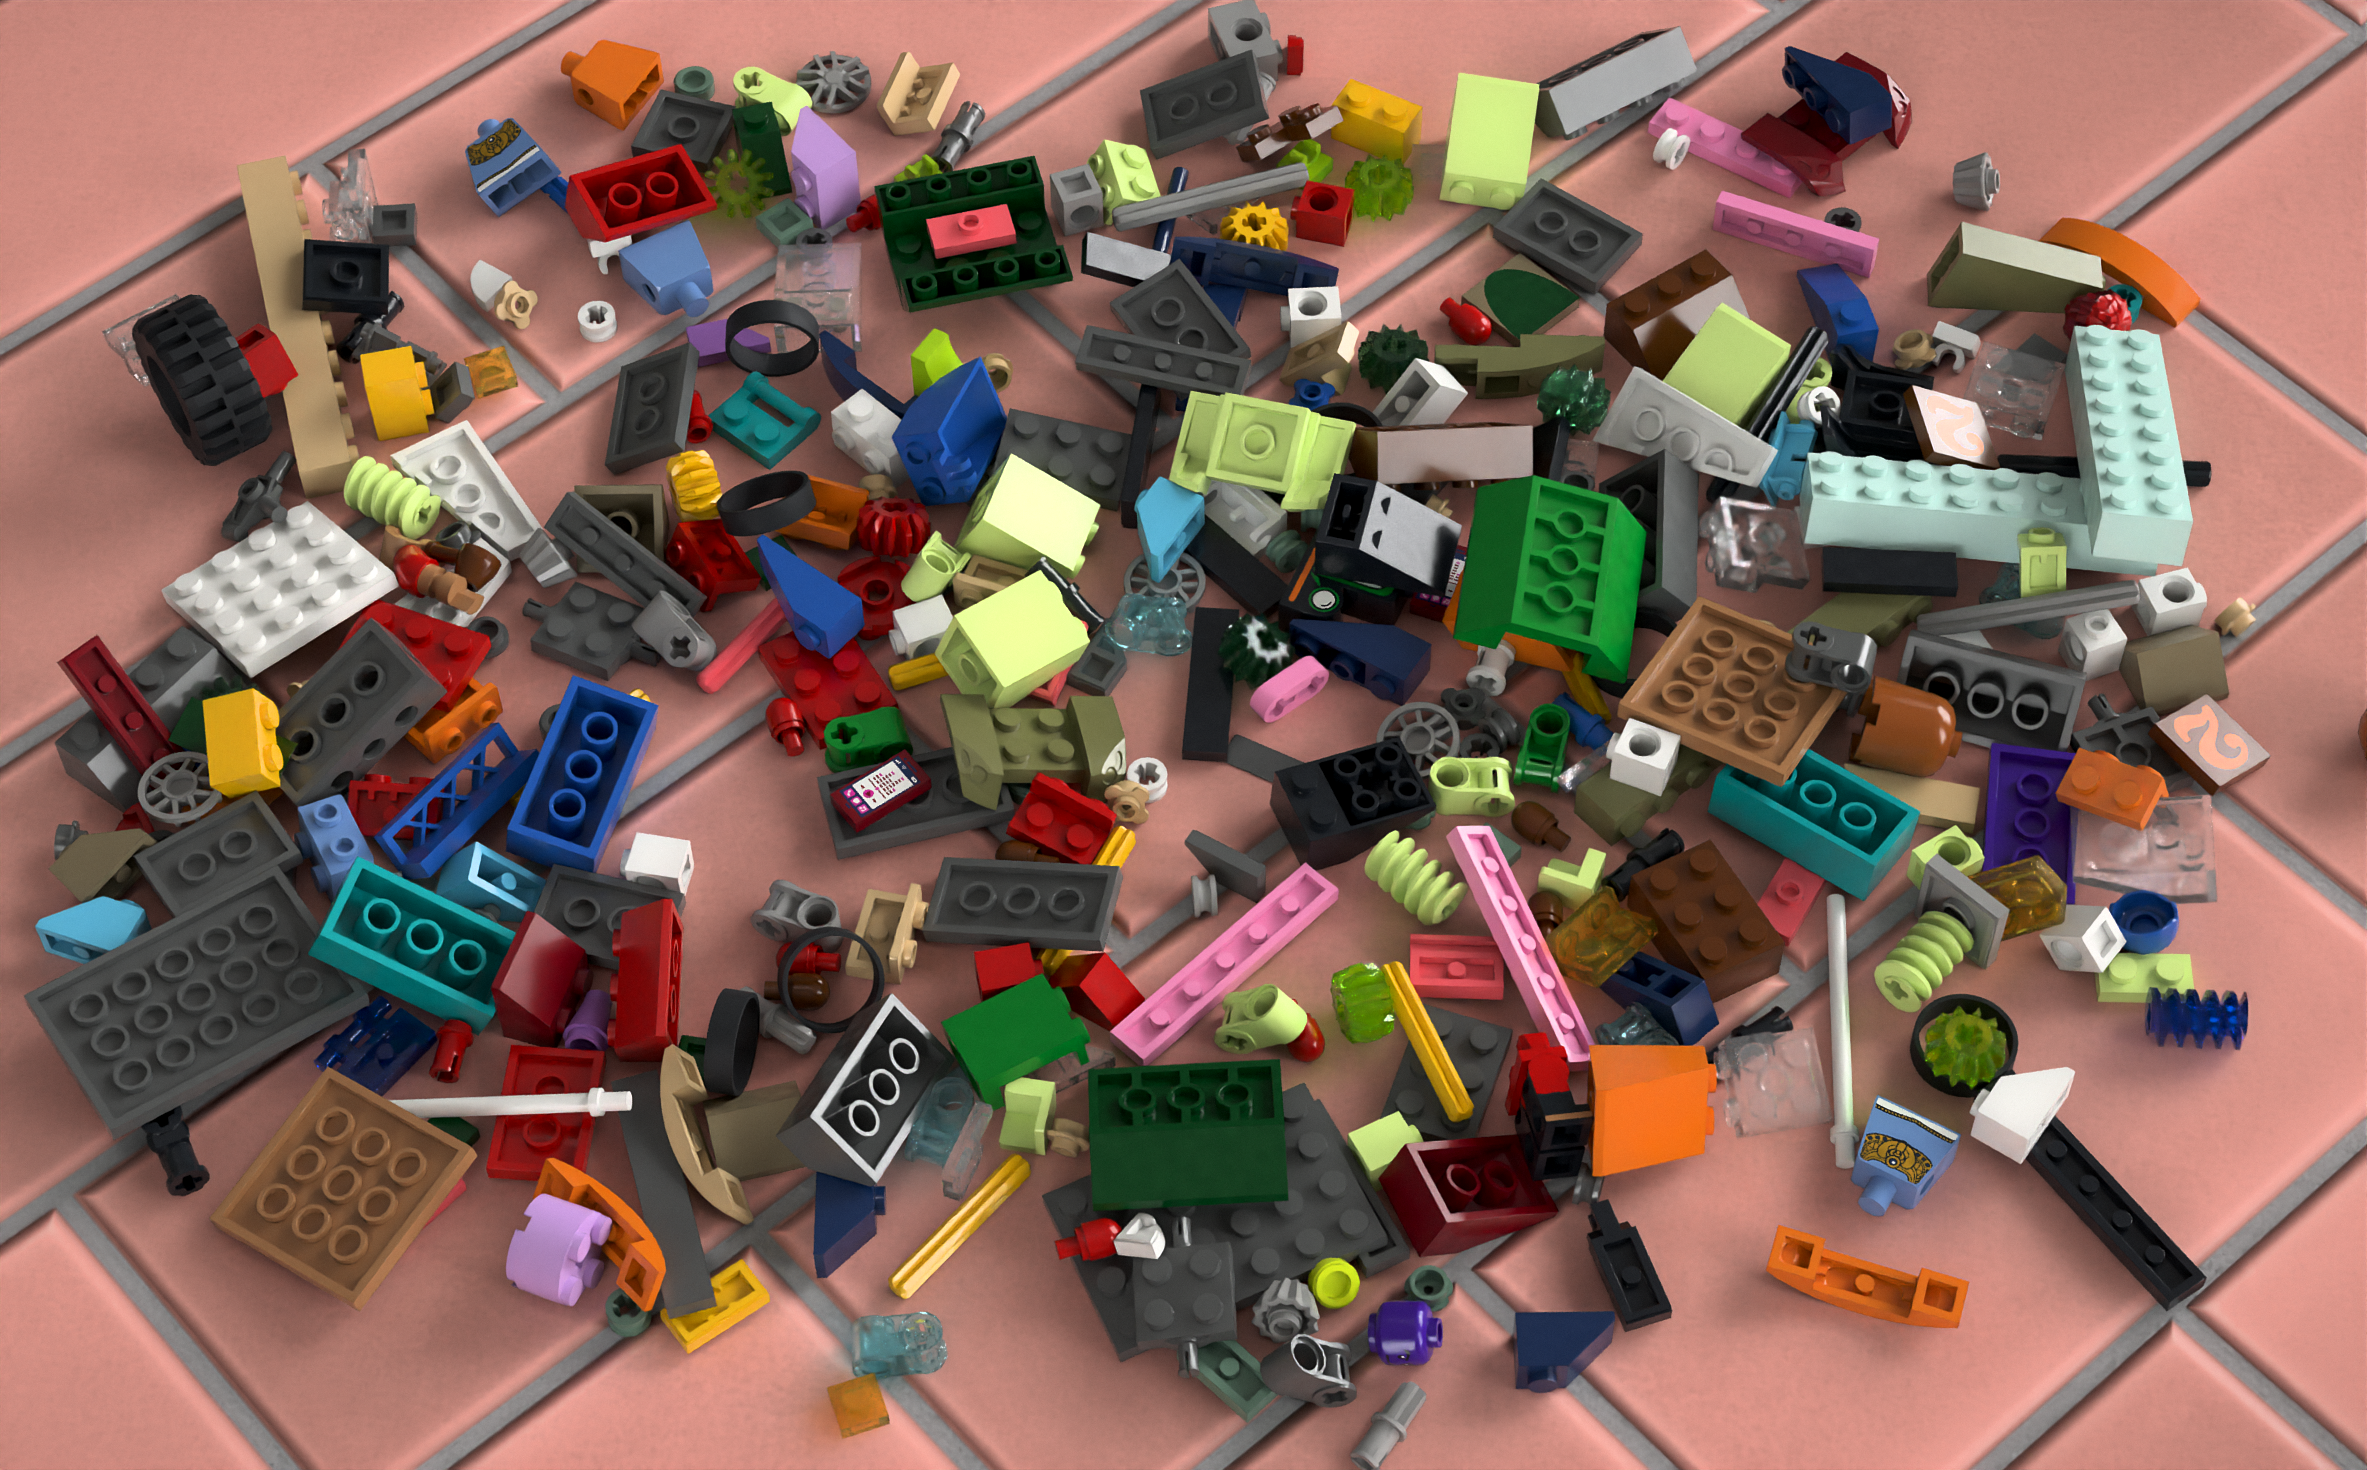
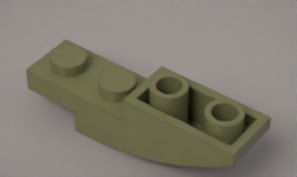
[1434,334,1605,399]

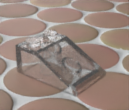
[774,243,862,354]
[2070,795,2217,904]

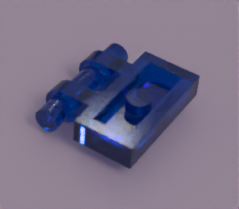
[313,995,438,1096]

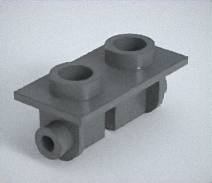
[352,322,447,390]

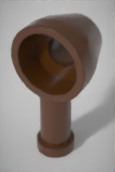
[424,540,502,592]

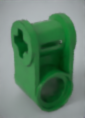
[1513,703,1570,794]
[824,706,913,773]

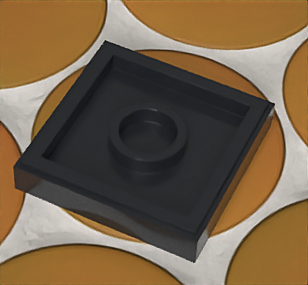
[302,239,389,315]

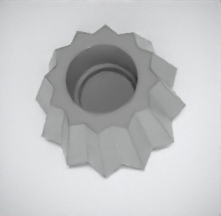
[1952,152,2000,211]
[519,528,577,588]
[1251,1277,1320,1343]

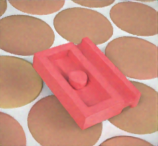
[1409,934,1504,1000]

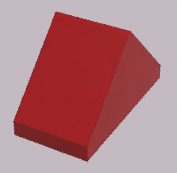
[1048,952,1145,1032]

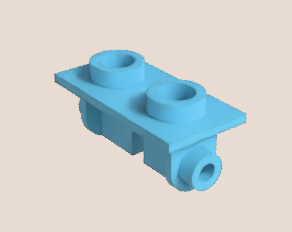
[1759,411,1818,507]

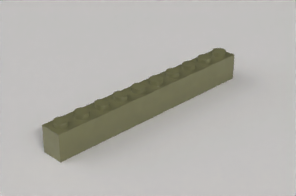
[1574,592,1933,847]

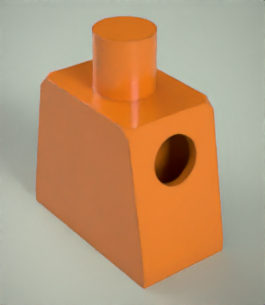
[561,40,664,131]

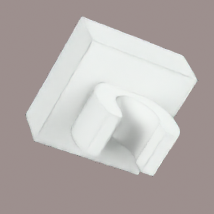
[587,235,632,274]
[1932,321,1981,373]

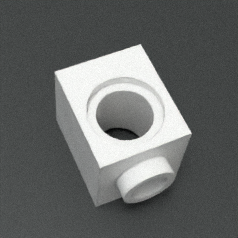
[1280,286,1342,348]
[2131,567,2207,636]
[888,595,953,661]
[2058,609,2128,681]
[1606,718,1681,796]
[620,832,694,895]
[2039,904,2127,973]

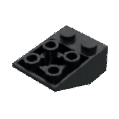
[1314,473,1462,597]
[1270,737,1436,871]

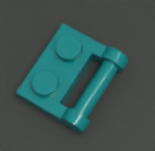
[708,371,821,470]

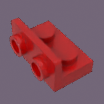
[666,519,761,612]
[1006,772,1117,865]
[347,774,444,841]

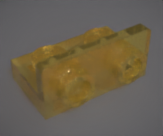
[1967,855,2067,942]
[1546,885,1658,988]

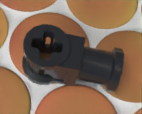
[141,1106,210,1196]

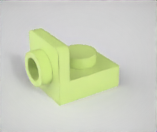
[2017,527,2067,598]

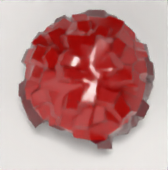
[2062,289,2132,342]

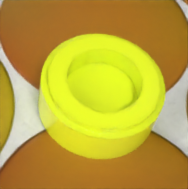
[1308,1258,1360,1309]

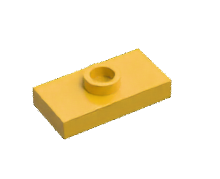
[660,1259,770,1354]

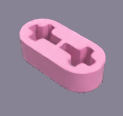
[1250,656,1329,723]

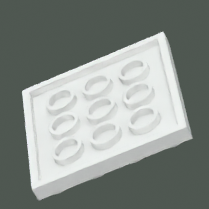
[161,501,399,679]

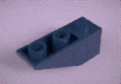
[1782,46,1892,145]
[1289,619,1432,706]

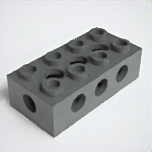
[275,618,448,807]

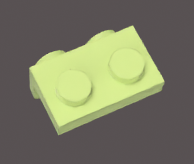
[1087,139,1161,226]

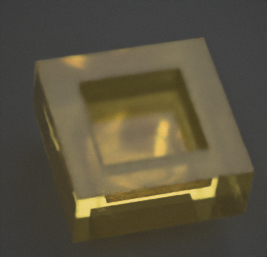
[463,346,518,399]
[827,1373,890,1439]

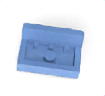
[294,795,374,904]

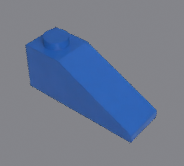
[1796,264,1879,366]
[757,534,865,659]

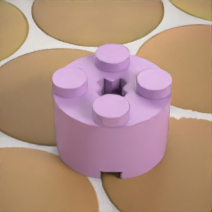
[506,1193,612,1306]

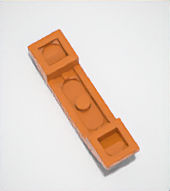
[2039,217,2200,328]
[533,1158,666,1312]
[1766,1225,1969,1328]

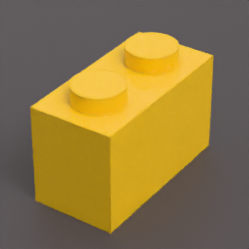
[1331,79,1423,166]
[360,346,435,441]
[203,688,283,798]

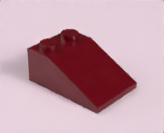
[1378,1134,1559,1257]

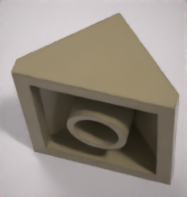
[574,484,669,573]
[2119,625,2229,716]
[702,1080,806,1182]

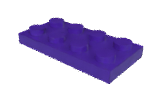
[1980,743,2080,912]

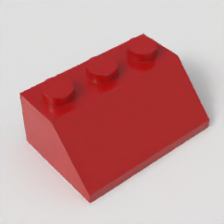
[565,144,718,243]
[607,899,684,1062]

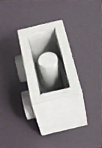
[831,389,910,488]

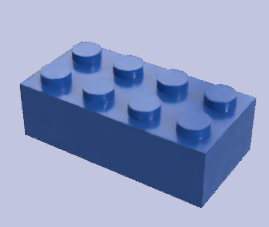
[506,675,659,873]

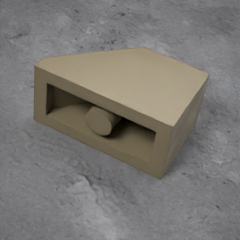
[49,828,158,903]

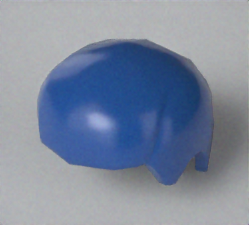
[2109,890,2179,955]

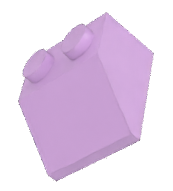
[791,105,861,230]

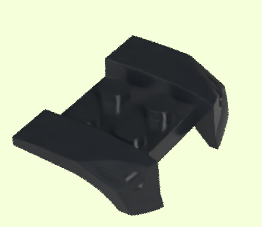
[1820,343,1934,462]

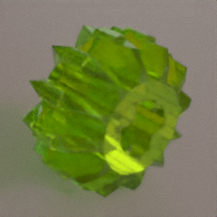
[705,149,774,218]
[1345,153,1414,222]
[1330,962,1396,1044]
[1924,1006,2007,1090]

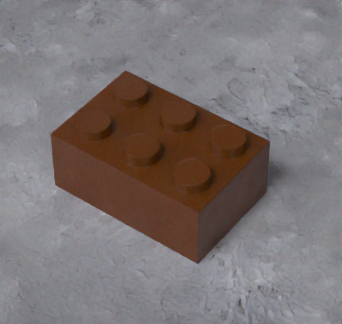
[1627,839,1785,1003]

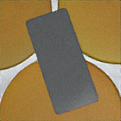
[1225,734,1304,783]

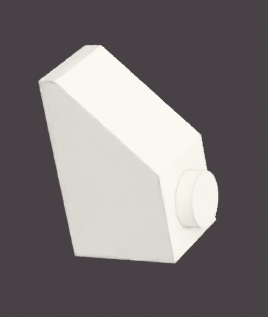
[1372,358,1468,426]
[1970,1067,2075,1164]

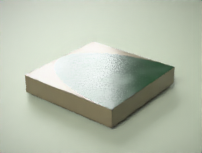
[1461,253,1580,347]

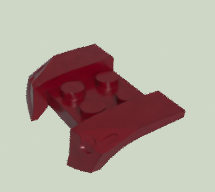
[1741,52,1912,196]

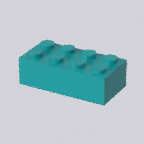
[1707,749,1920,901]
[308,856,516,1036]

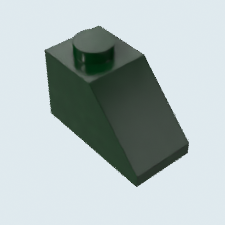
[732,101,792,201]

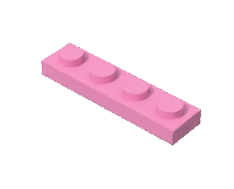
[1648,97,1802,199]
[1712,191,1879,278]

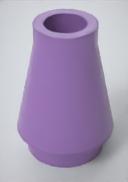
[563,990,613,1051]

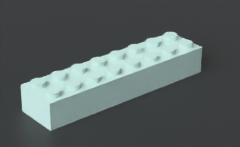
[2065,325,2193,566]
[1799,451,2158,576]

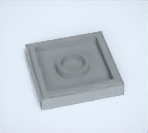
[1914,854,2009,970]

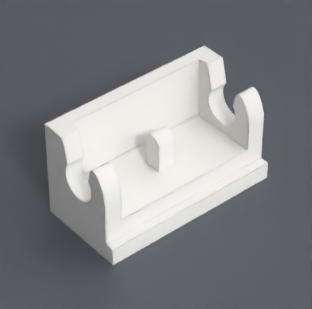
[1197,480,1287,560]

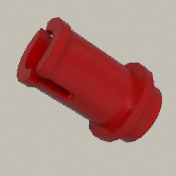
[686,390,713,444]
[429,1019,474,1083]

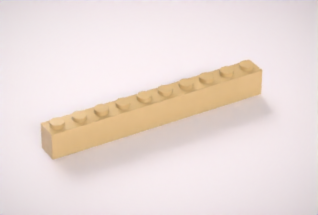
[237,156,360,499]

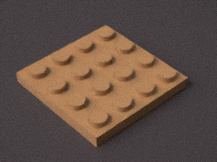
[1617,596,1848,787]
[209,1067,478,1312]

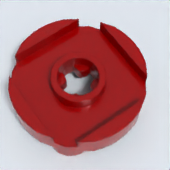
[837,556,916,641]

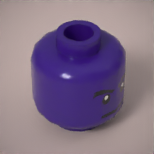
[1368,1300,1443,1365]

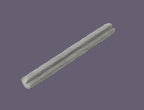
[1112,162,1309,232]
[1917,580,2140,636]

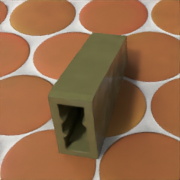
[1927,222,2106,314]

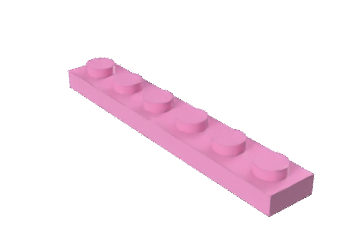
[1446,826,1595,1072]
[1110,862,1339,1066]

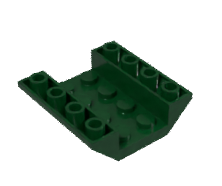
[874,156,1073,313]
[1088,1059,1289,1211]

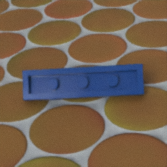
[374,722,539,879]

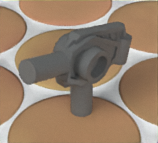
[221,451,296,542]

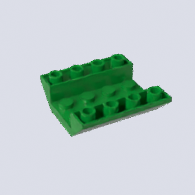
[1453,475,1647,684]

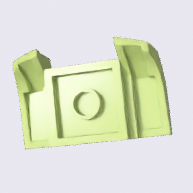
[1169,391,1356,512]

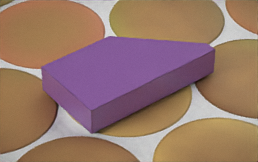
[686,319,771,367]

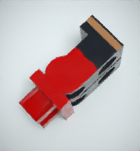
[1505,1032,1594,1181]

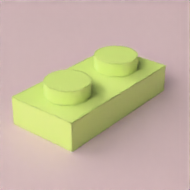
[2094,953,2195,1004]

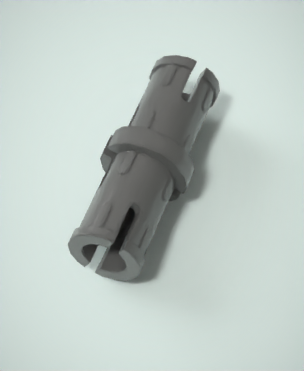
[930,101,985,173]

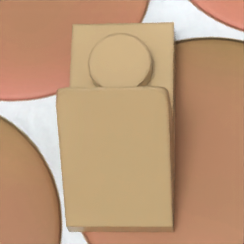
[1279,321,1359,396]

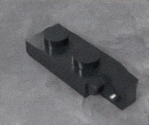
[1587,1199,1673,1332]

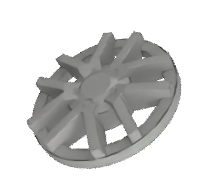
[796,51,871,113]
[1124,552,1206,620]
[1376,702,1461,780]
[138,751,223,827]

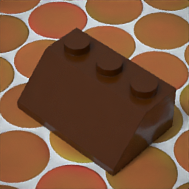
[1603,249,1751,381]

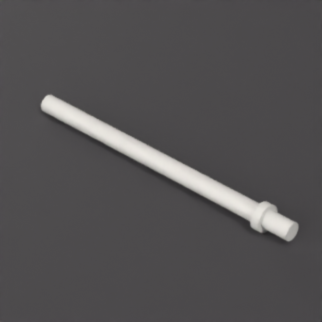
[1826,894,1859,1169]
[389,1087,632,1118]

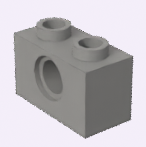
[1208,0,1283,82]

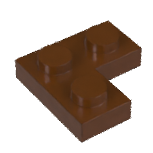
[1236,103,1344,162]

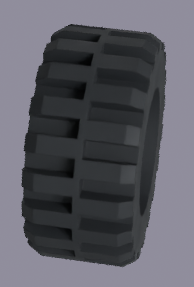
[132,294,272,466]

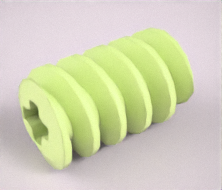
[344,456,441,540]
[1364,830,1468,925]
[1874,911,1974,1012]

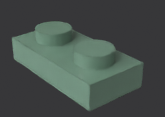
[1177,1339,1278,1423]

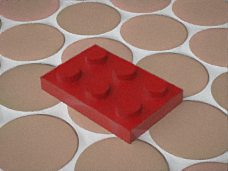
[336,599,492,713]
[758,631,899,750]
[486,1045,607,1181]

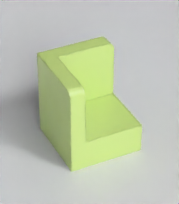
[1537,848,1606,914]
[999,1077,1057,1155]

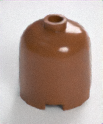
[1849,676,1962,778]

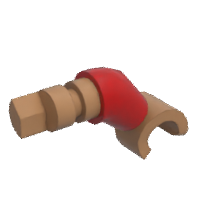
[379,524,484,615]

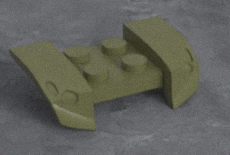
[940,694,1126,810]

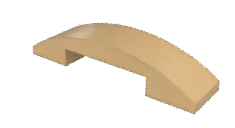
[660,1044,754,1225]

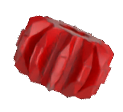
[856,496,931,558]

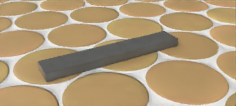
[611,1069,717,1319]

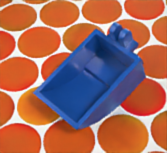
[892,356,1007,506]

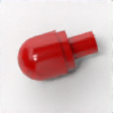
[846,194,881,233]
[1440,297,1492,346]
[765,697,805,757]
[776,941,841,975]
[1286,999,1325,1063]
[1054,1218,1122,1262]

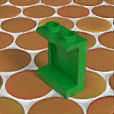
[941,973,1091,1114]

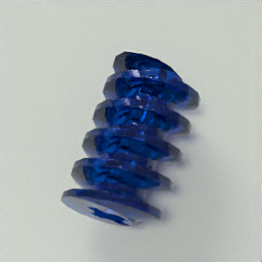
[2145,987,2248,1050]

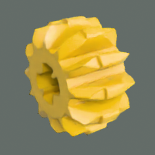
[1220,201,1289,251]
[665,450,722,522]

